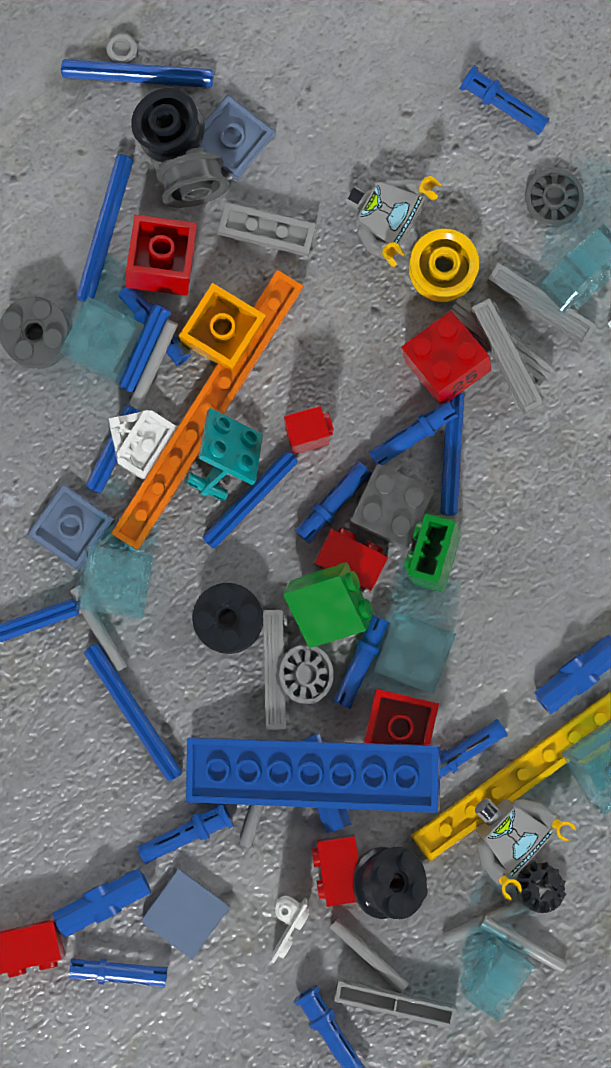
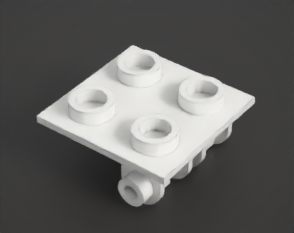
[271,896,310,963]

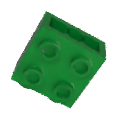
[404,513,462,593]
[283,562,373,648]

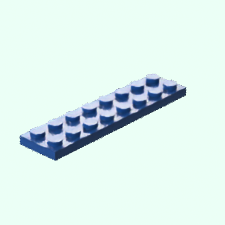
[186,737,441,813]

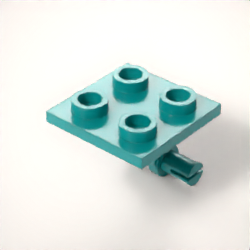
[184,408,263,502]

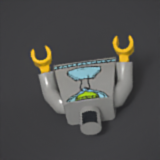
[346,176,442,267]
[475,798,577,900]

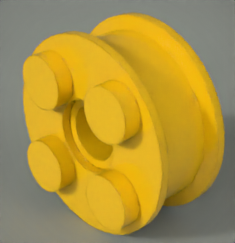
[409,229,479,303]

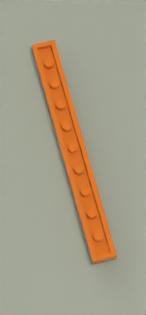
[111,270,304,551]

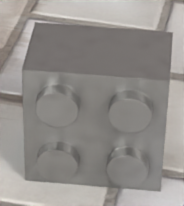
[350,464,435,551]

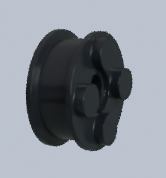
[131,88,205,162]
[192,583,263,654]
[353,847,428,919]

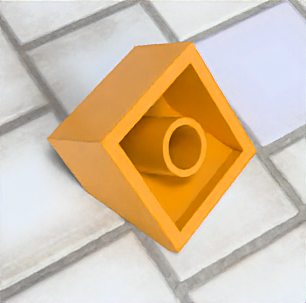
[179,283,266,370]

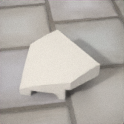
[108,410,178,480]

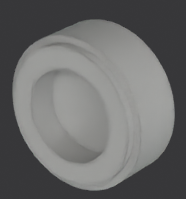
[106,33,138,64]

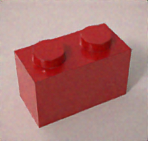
[284,405,334,455]
[314,528,388,593]
[311,834,359,907]
[0,919,65,978]

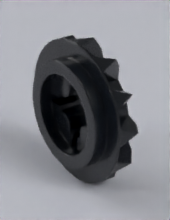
[516,861,566,913]

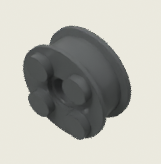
[156,148,230,208]
[0,296,72,369]

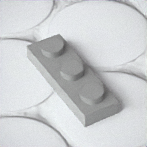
[218,202,316,257]

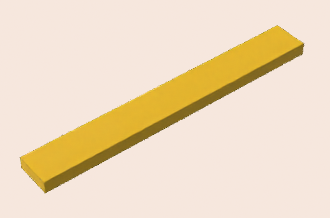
[410,691,611,862]

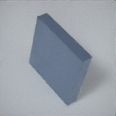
[198,94,276,181]
[27,484,115,571]
[141,868,230,960]

